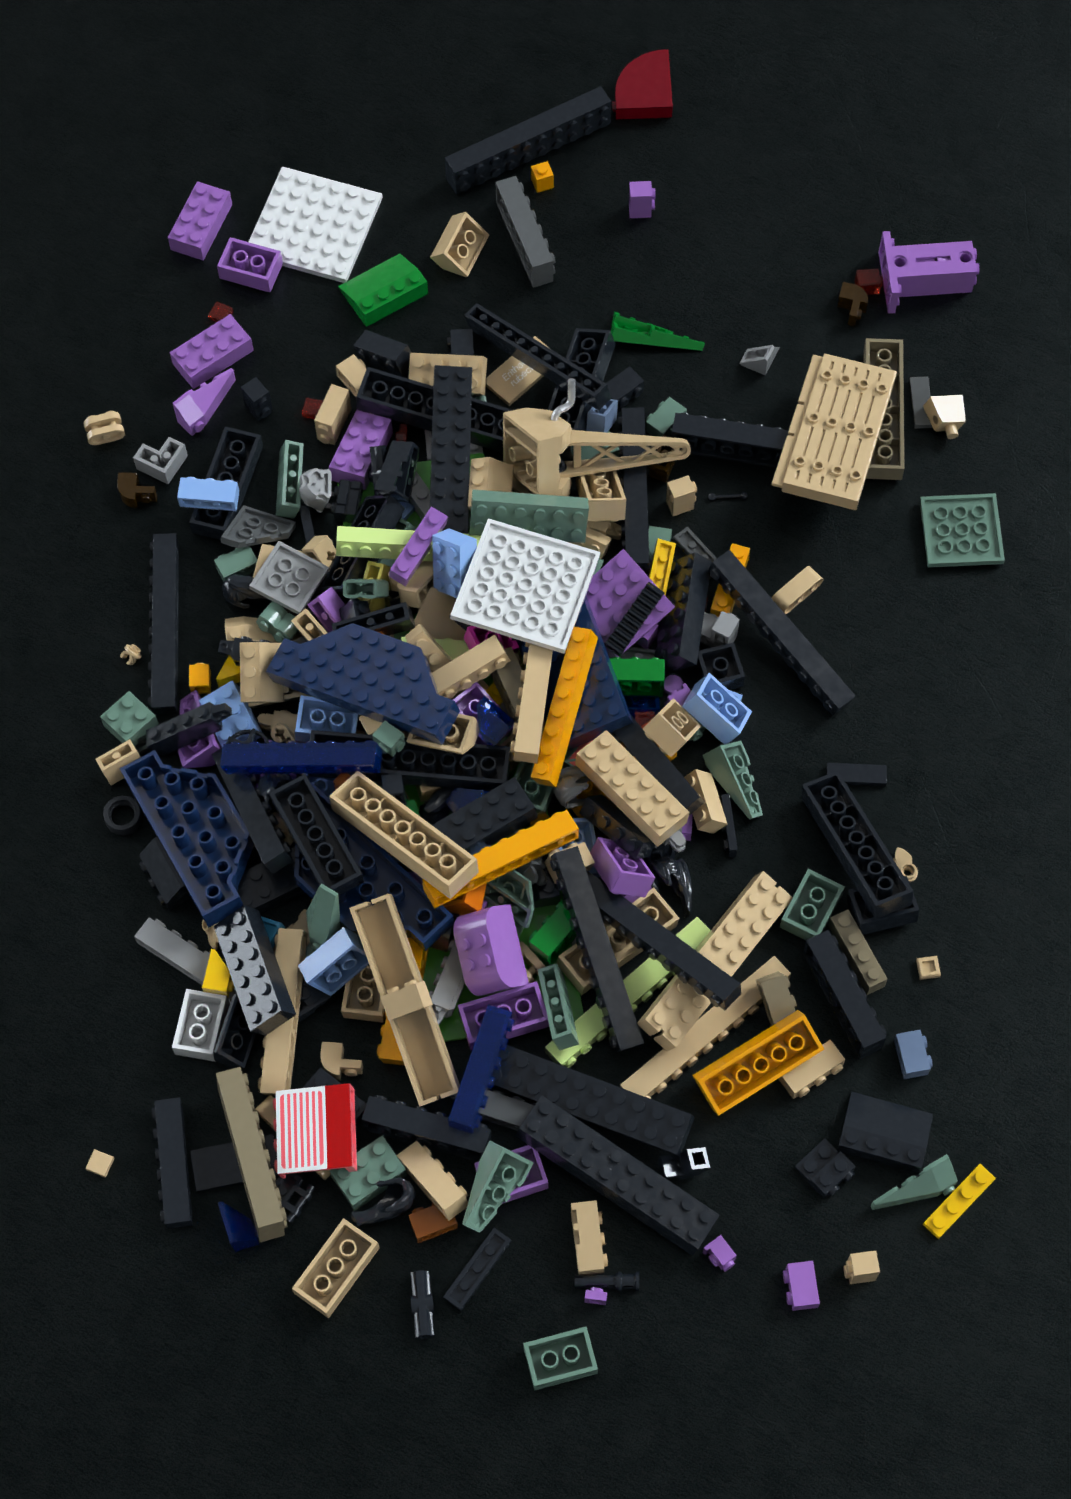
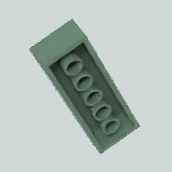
[469,489,589,543]

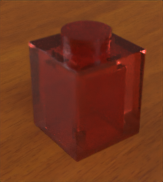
[855,269,883,295]

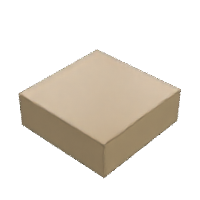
[916,956,941,980]
[85,1149,115,1178]

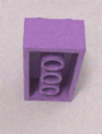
[168,182,232,261]
[170,314,254,389]
[329,410,393,490]
[458,981,549,1051]

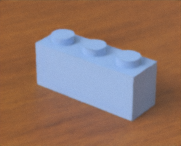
[177,477,239,511]

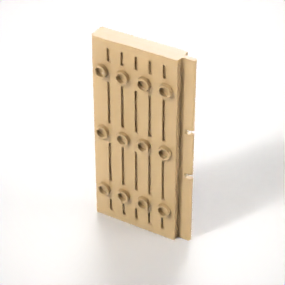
[771,353,897,510]

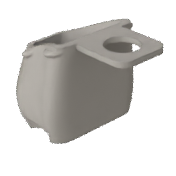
[299,468,334,513]

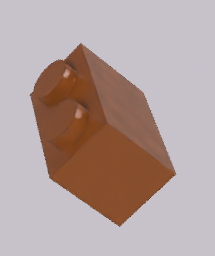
[408,1203,458,1243]

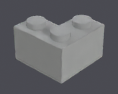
[133,437,188,484]
[700,611,740,648]

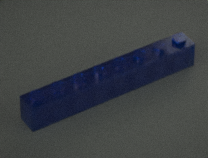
[220,740,383,774]

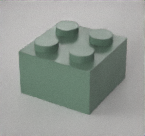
[100,691,159,747]

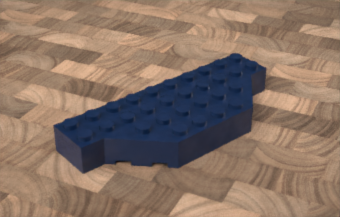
[266,623,460,745]
[119,750,254,928]
[294,782,454,951]

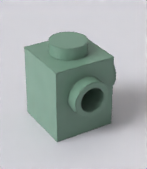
[372,721,405,757]

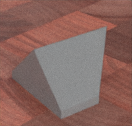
[740,345,780,375]

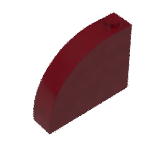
[612,49,673,120]

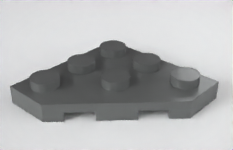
[221,505,296,548]

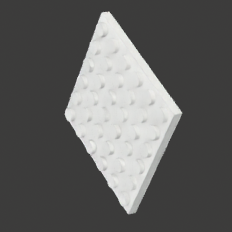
[249,167,383,283]
[450,519,600,654]

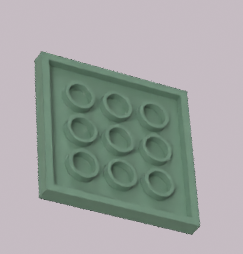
[919,493,1005,567]

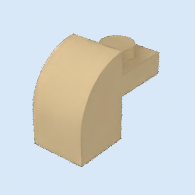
[321,1042,363,1081]

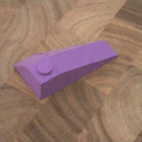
[173,368,236,436]

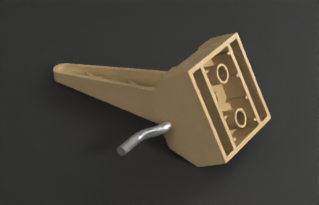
[503,378,691,496]

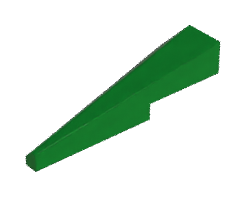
[611,312,705,351]

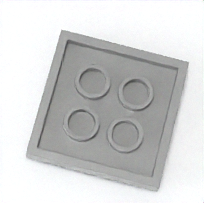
[249,541,329,614]

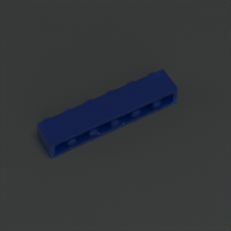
[448,1005,515,1134]

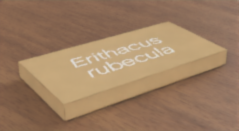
[486,336,549,406]

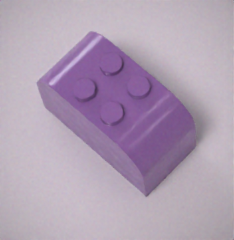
[453,904,529,996]

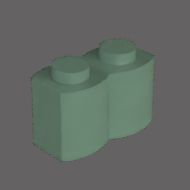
[343,579,389,599]
[256,601,299,643]

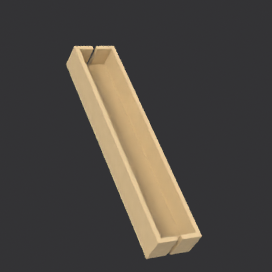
[637,871,793,1051]
[349,894,462,1107]

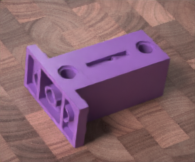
[878,231,979,313]

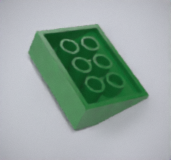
[338,254,428,327]

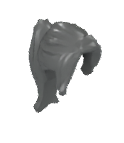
[553,766,591,809]

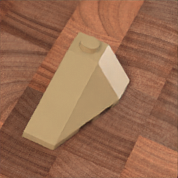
[225,616,303,643]

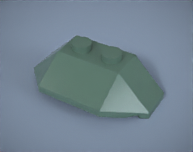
[484,870,534,928]

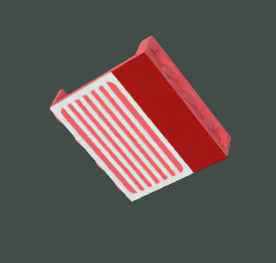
[273,1083,357,1179]

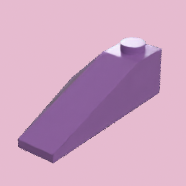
[178,690,222,768]

